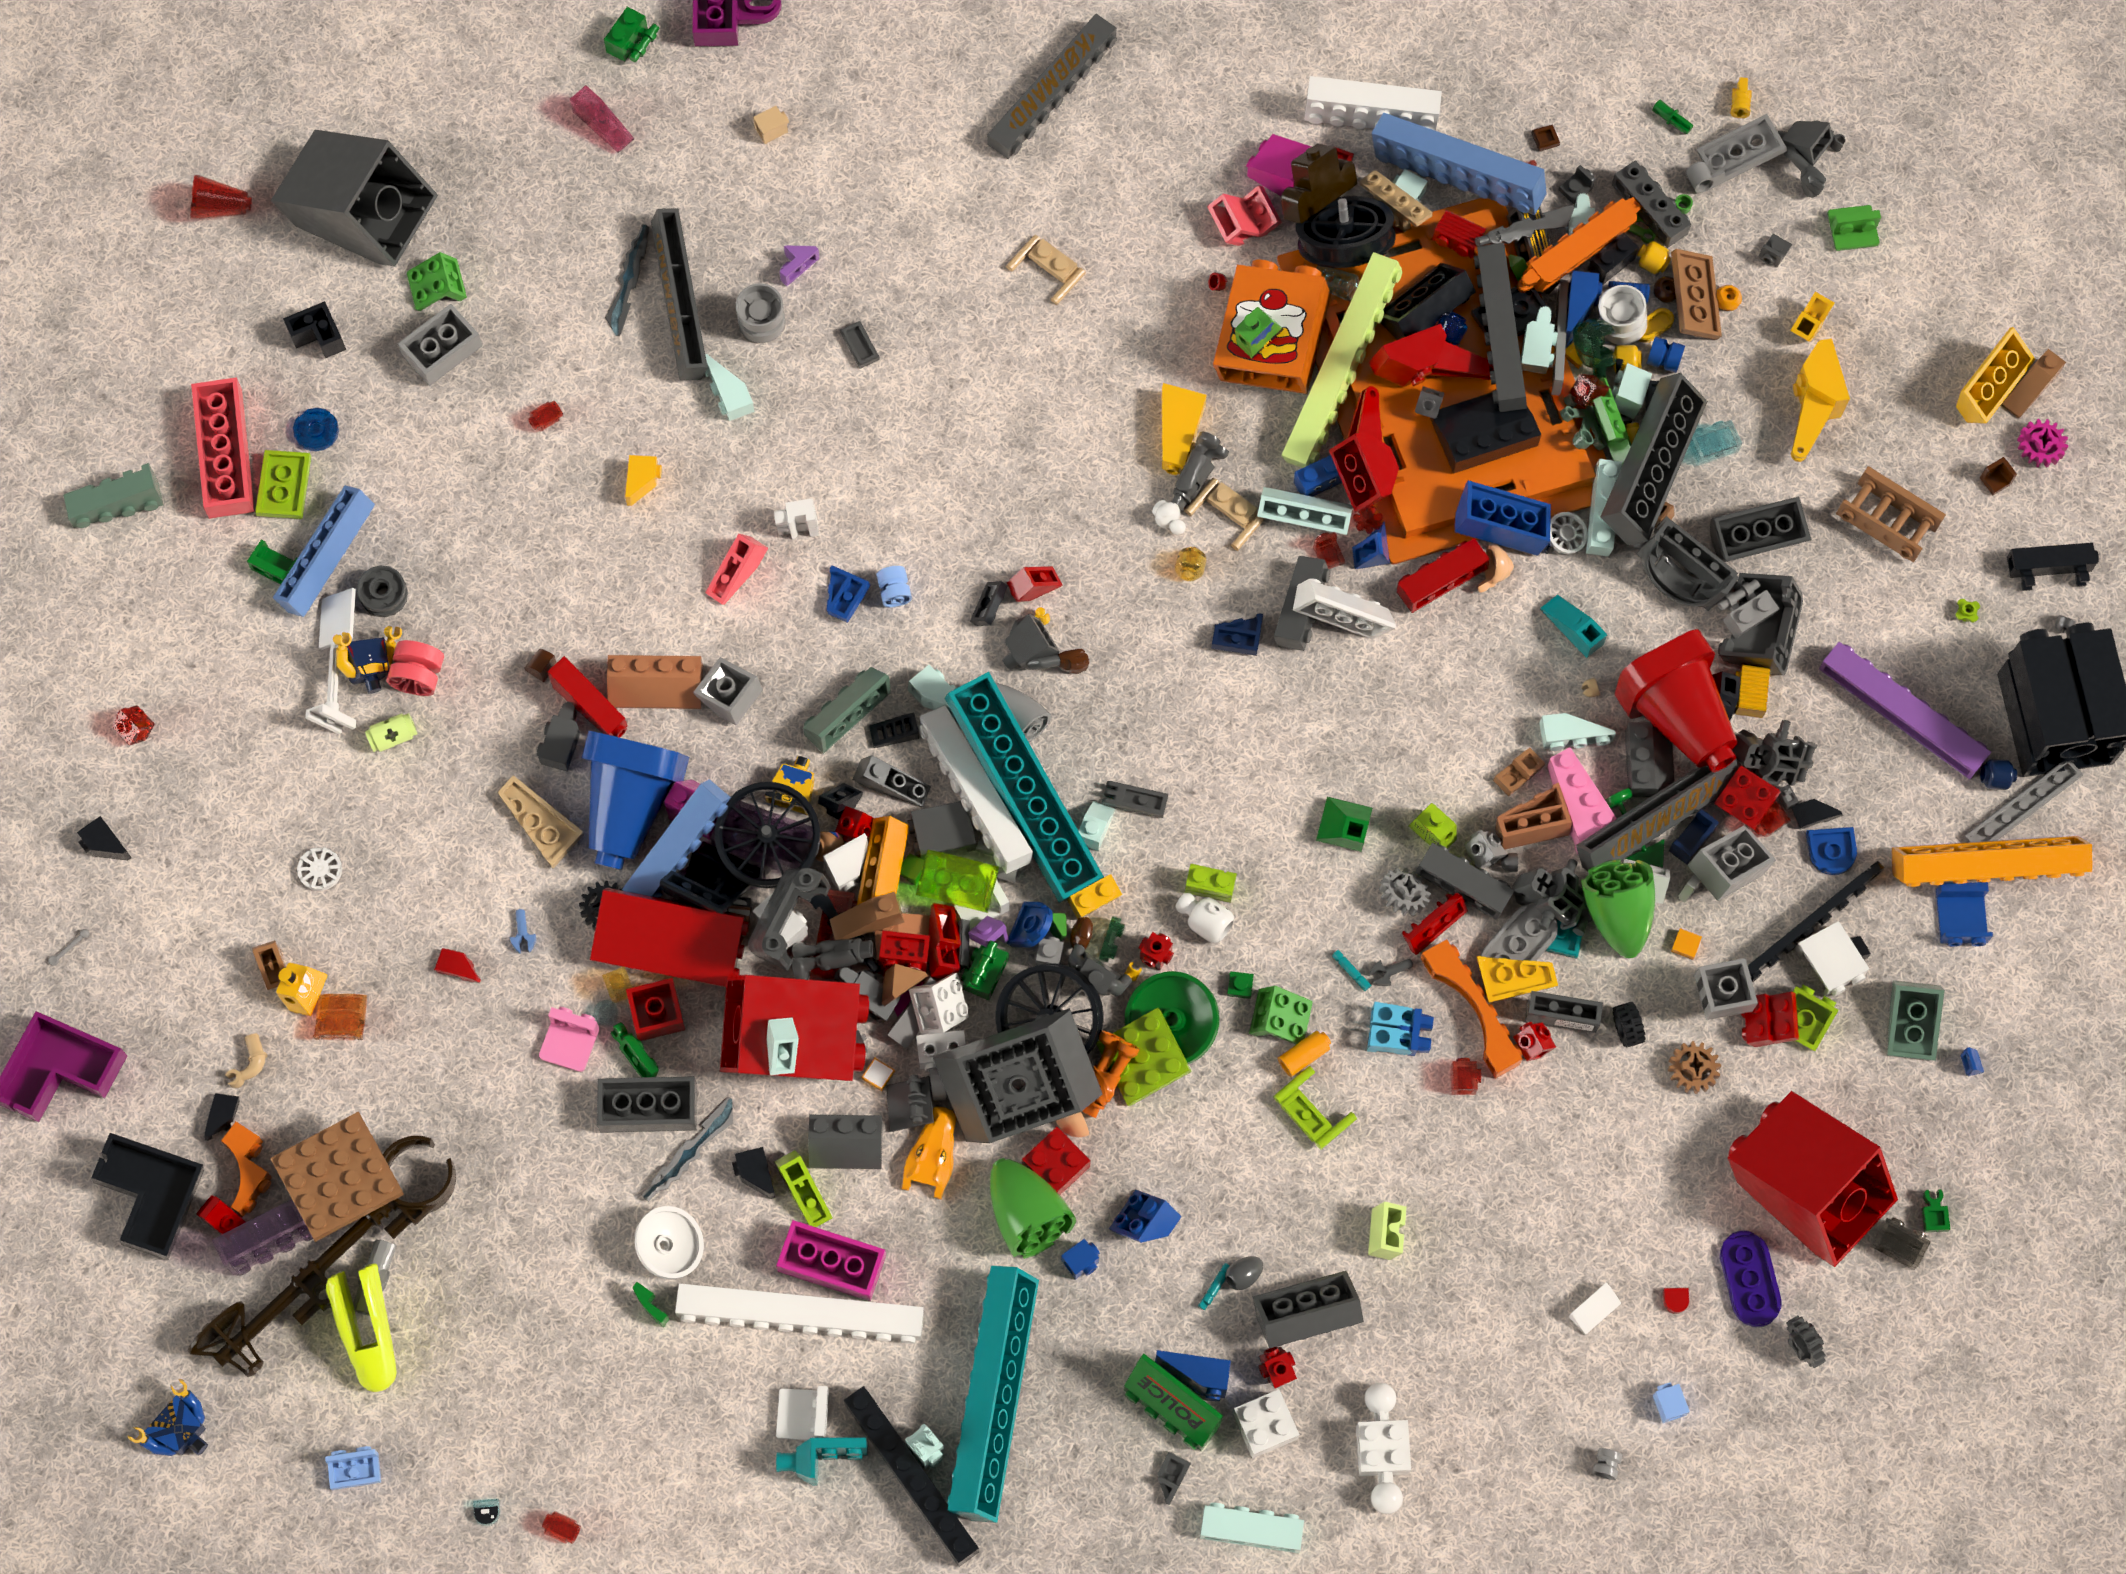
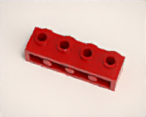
[1397,538,1490,613]

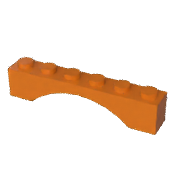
[1421,939,1523,1079]

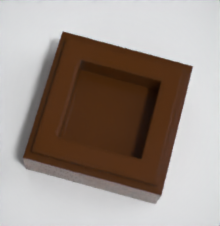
[1531,124,1560,152]

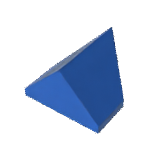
[1352,521,1390,569]

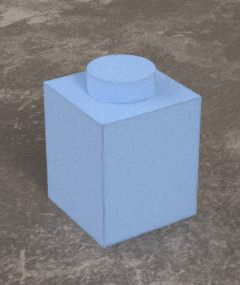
[1652,1382,1690,1423]

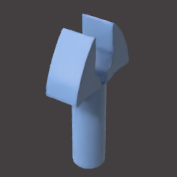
[510,909,537,954]

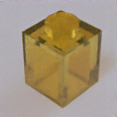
[602,966,633,1003]

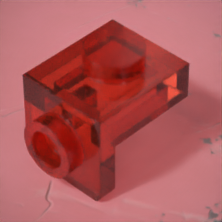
[1754,801,1791,837]

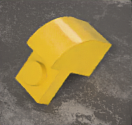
[1790,291,1835,342]

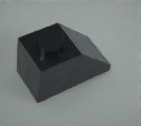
[77,816,131,861]
[732,1147,776,1199]

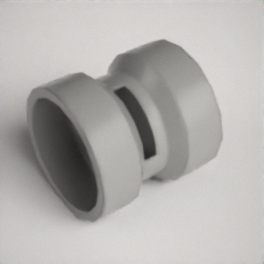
[1592,1448,1623,1480]

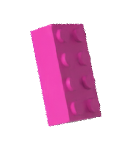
[776,1220,886,1302]

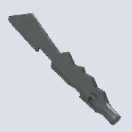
[1475,205,1574,246]

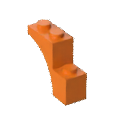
[221,1121,272,1217]

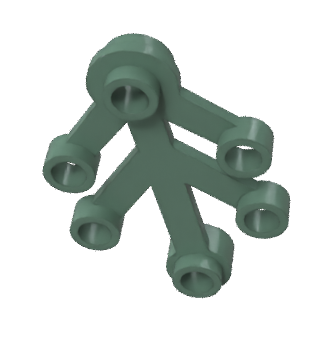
[1560,391,1607,451]

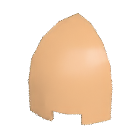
[1056,1112,1089,1137]

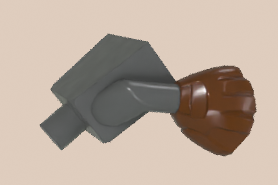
[1002,607,1089,674]
[1068,917,1142,996]

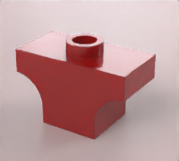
[196,1195,248,1243]

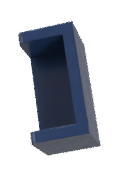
[1669,809,1719,865]

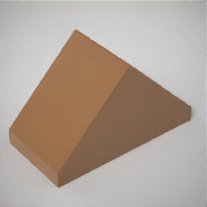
[252,940,286,990]
[882,964,928,1007]

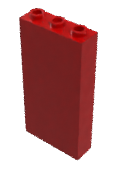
[590,888,749,987]

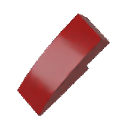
[928,903,961,978]

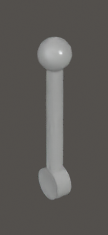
[48,929,89,966]

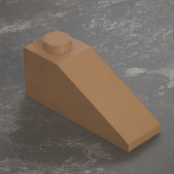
[2001,349,2066,418]
[830,891,904,940]

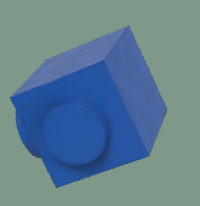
[1061,1238,1100,1280]

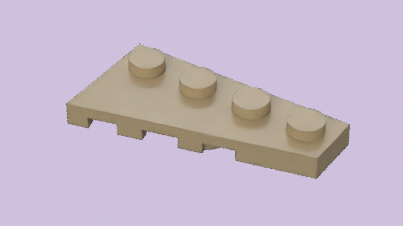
[498,775,584,869]

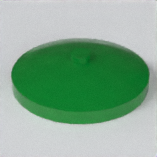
[1124,971,1220,1064]

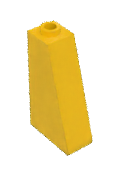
[1161,383,1207,475]

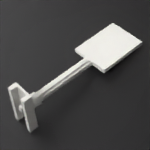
[305,588,356,734]

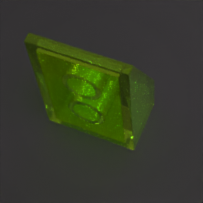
[916,849,1000,913]

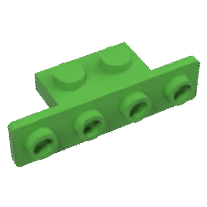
[1586,377,1632,466]

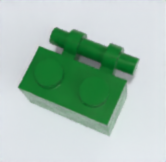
[604,6,660,63]
[961,940,1009,1001]

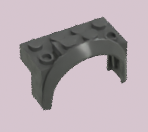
[1637,516,1739,611]

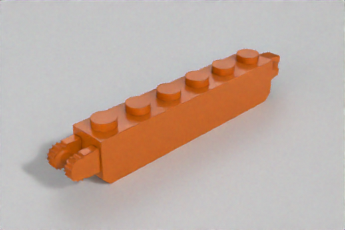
[1516,197,1642,293]

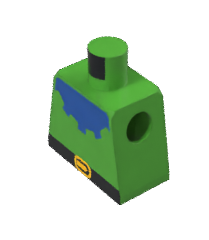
[1235,307,1284,359]

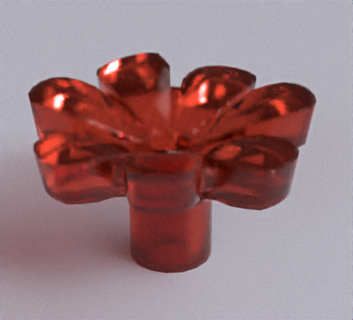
[1353,506,1383,534]

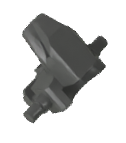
[1732,720,1818,786]
[1512,859,1593,936]

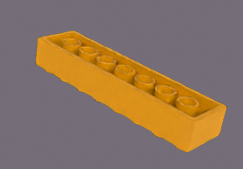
[1892,836,2092,887]

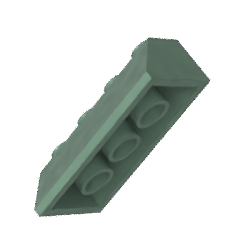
[803,667,891,754]

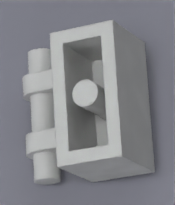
[1717,579,1779,639]

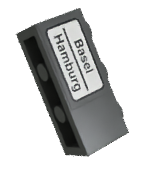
[1525,991,1603,1033]

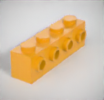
[857,816,909,905]

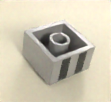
[1694,958,1758,1020]

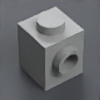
[1036,937,1064,966]

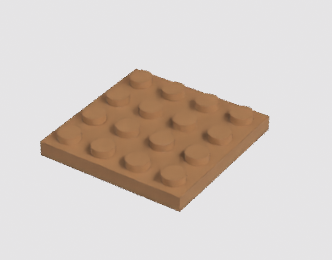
[270,1111,404,1242]

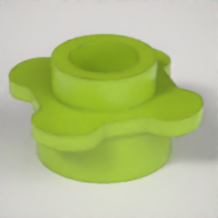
[1955,599,1980,623]

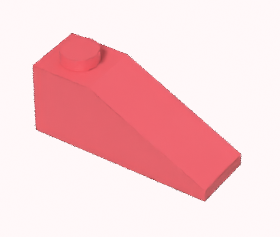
[705,533,768,605]

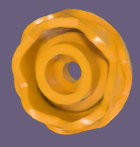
[1716,285,1742,311]

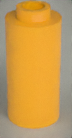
[1277,1030,1331,1077]

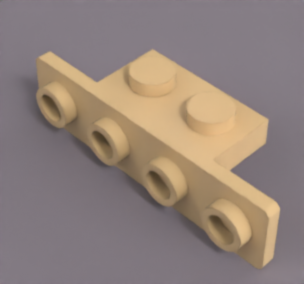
[1359,170,1432,232]

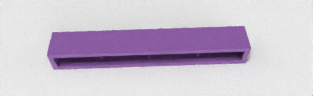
[1819,642,1991,779]

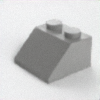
[693,657,763,725]

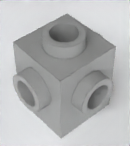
[1464,830,1507,868]

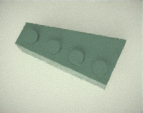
[63,463,164,528]

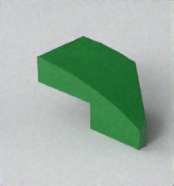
[632,1282,669,1328]

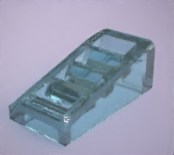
[1316,265,1360,301]

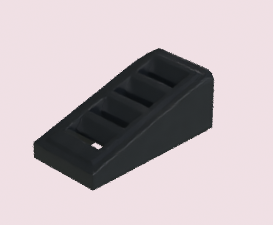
[869,712,919,748]

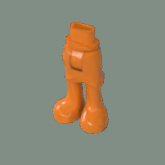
[1082,1030,1140,1118]

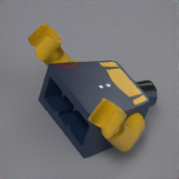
[333,626,402,694]

